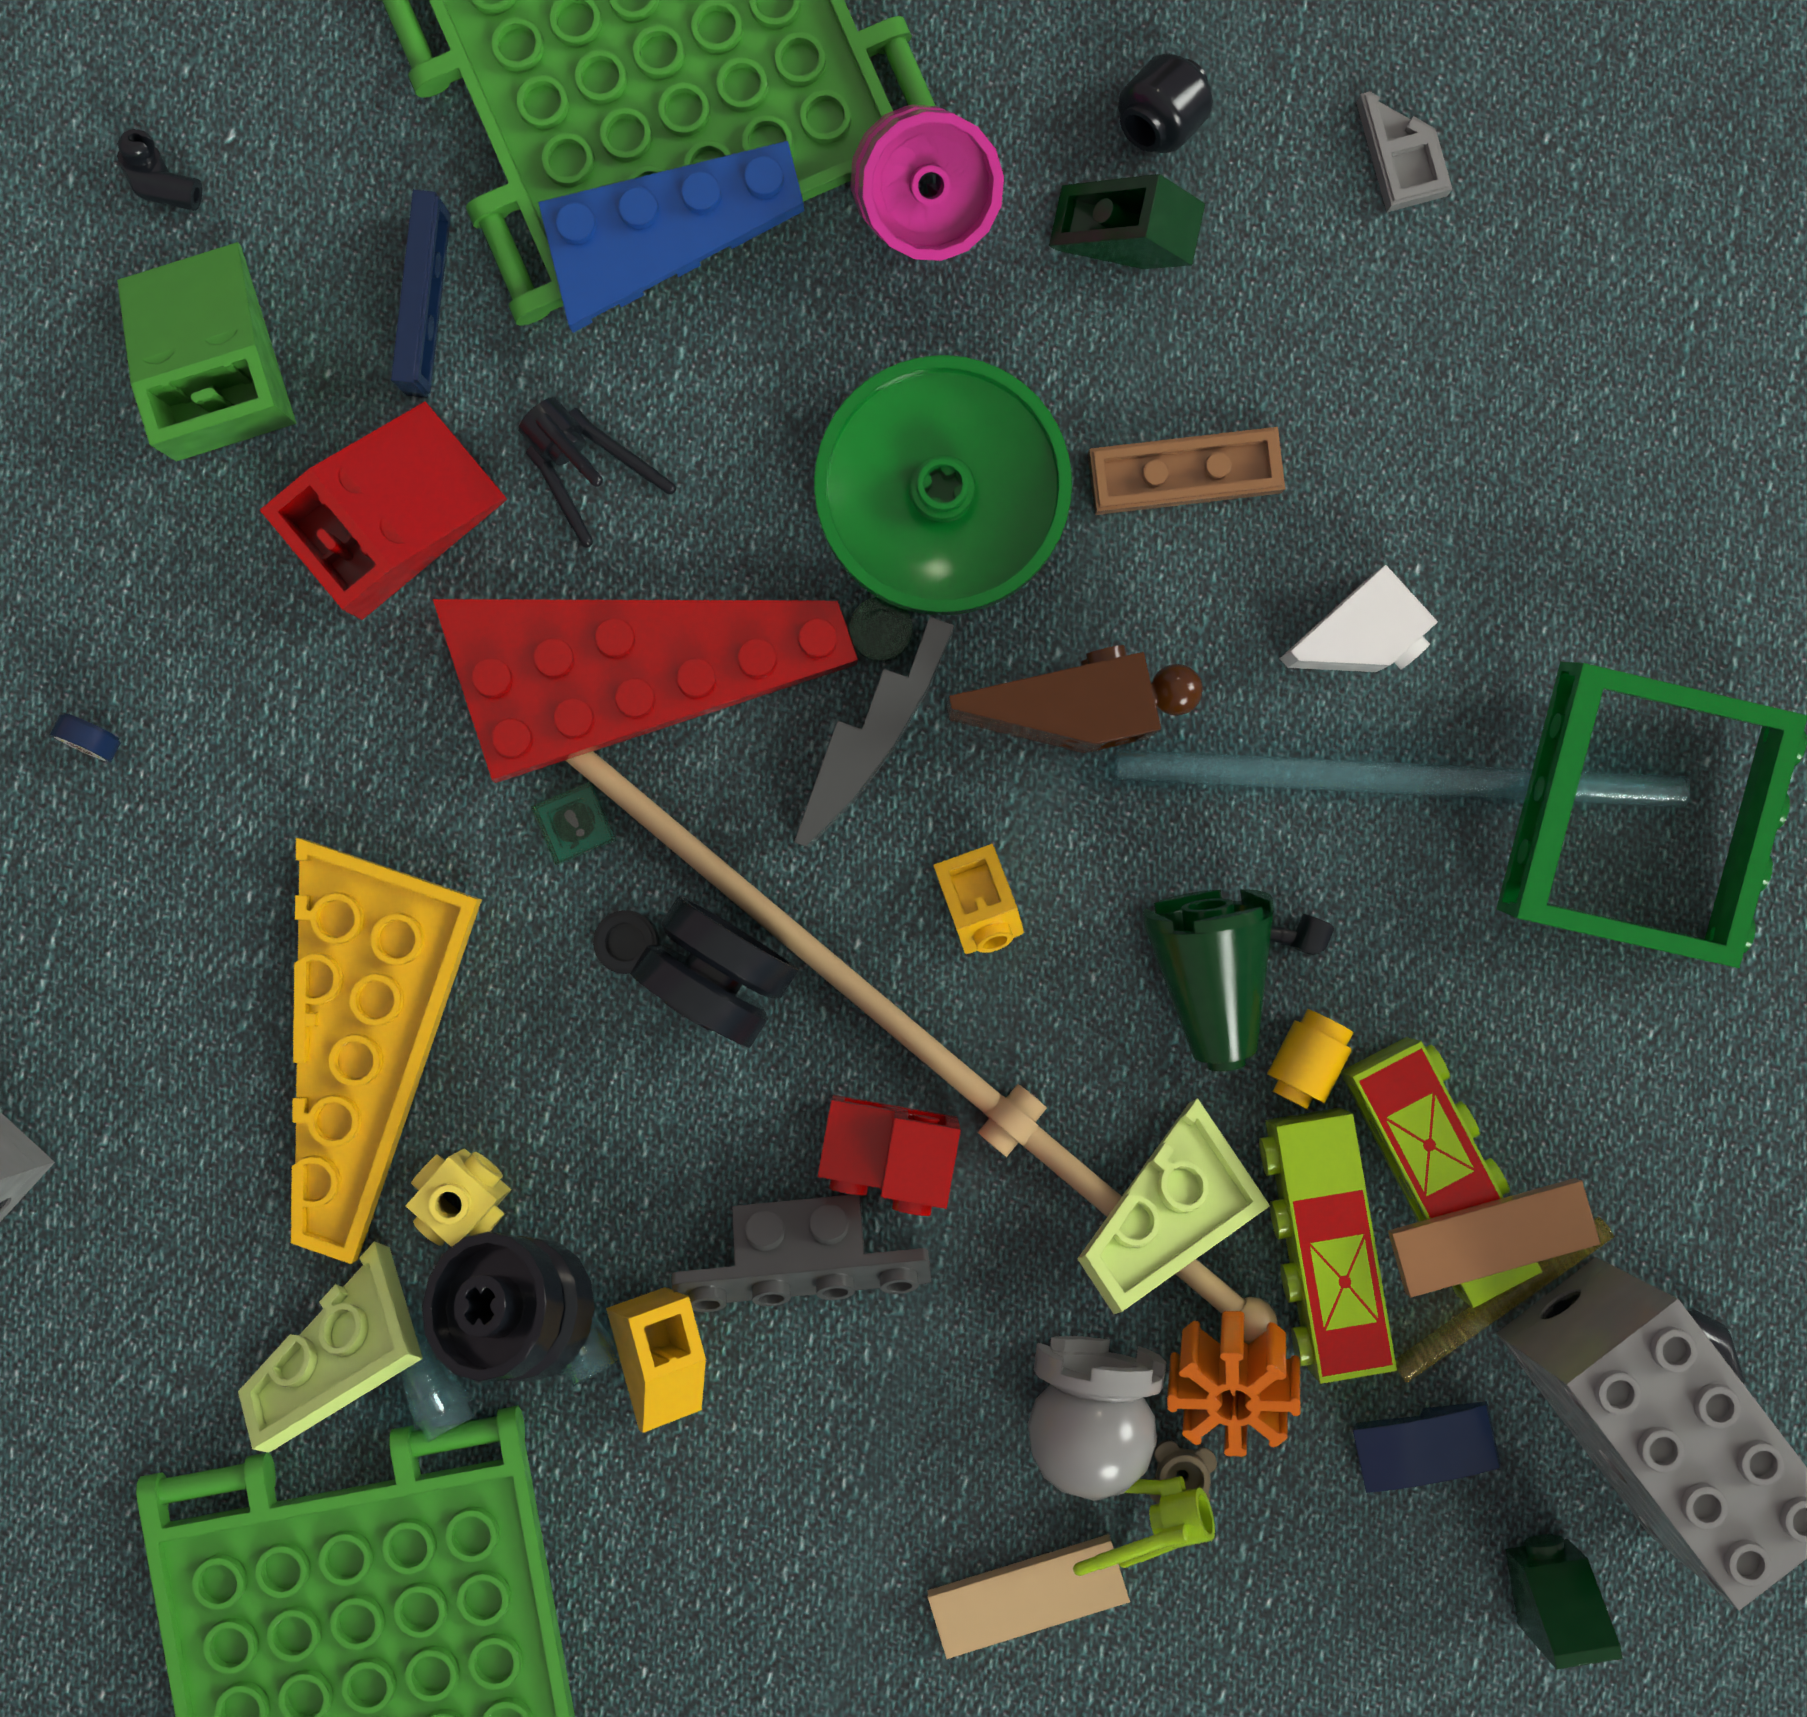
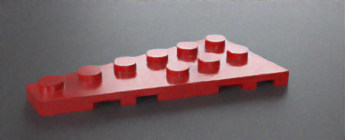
[433,599,858,783]

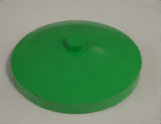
[814,355,1072,615]

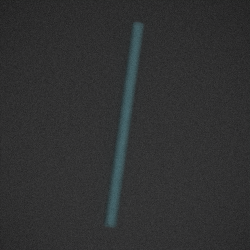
[1114,749,1690,808]

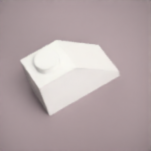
[1279,565,1438,672]

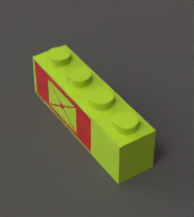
[1340,1037,1542,1308]
[1259,1108,1397,1384]

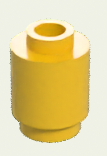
[1267,1009,1354,1109]

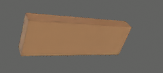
[1088,427,1285,515]
[1388,1178,1600,1298]

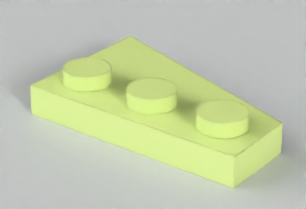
[1077,1098,1270,1314]
[238,1241,423,1453]

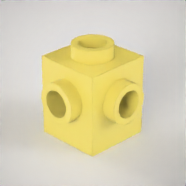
[405,1148,512,1247]

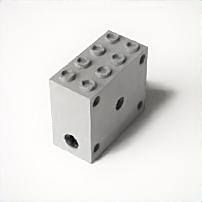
[1496,1257,1807,1611]

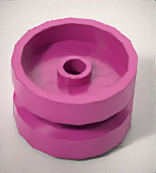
[850,105,1004,261]

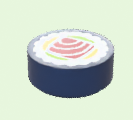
[49,713,121,763]

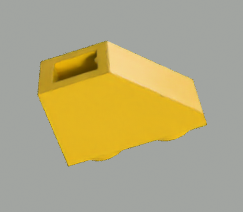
[606,1287,706,1433]

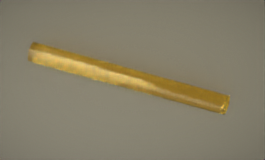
[1395,1216,1615,1383]

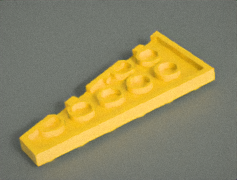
[291,838,482,1264]

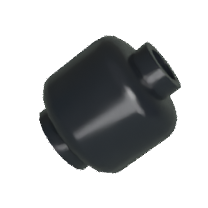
[1118,53,1213,153]

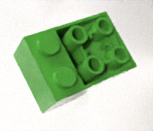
[117,242,297,462]

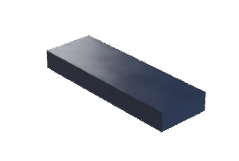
[391,189,451,398]

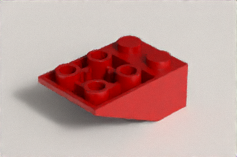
[260,401,508,620]

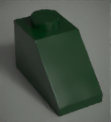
[1049,174,1205,269]
[1505,1534,1623,1670]

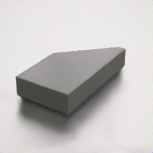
[1356,91,1452,212]

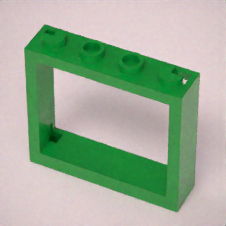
[1496,661,1807,968]

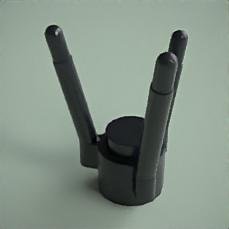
[518,397,676,548]

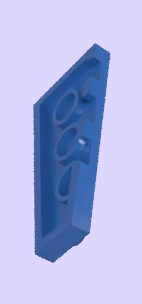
[538,141,804,333]

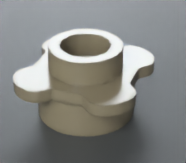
[1150,1440,1217,1503]

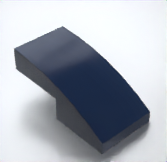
[1353,1401,1501,1493]

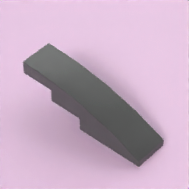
[794,617,954,848]

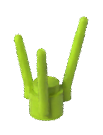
[1073,1476,1215,1576]

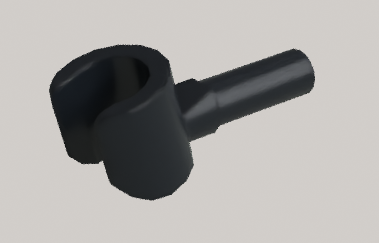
[1270,914,1334,955]

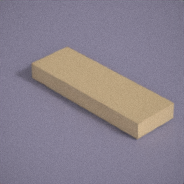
[927,1534,1130,1659]

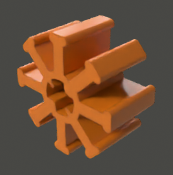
[1167,1311,1301,1457]

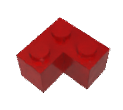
[818,1094,961,1216]

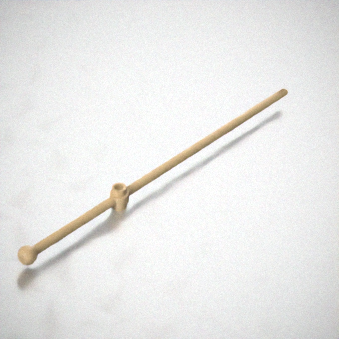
[565,751,1277,1345]

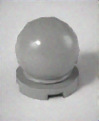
[1027,1336,1166,1501]

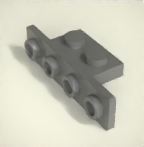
[671,1195,931,1312]

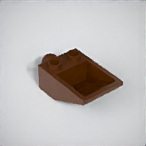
[946,645,1203,753]

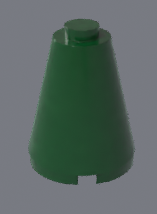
[1143,889,1274,1071]

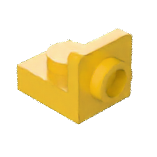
[933,843,1024,954]

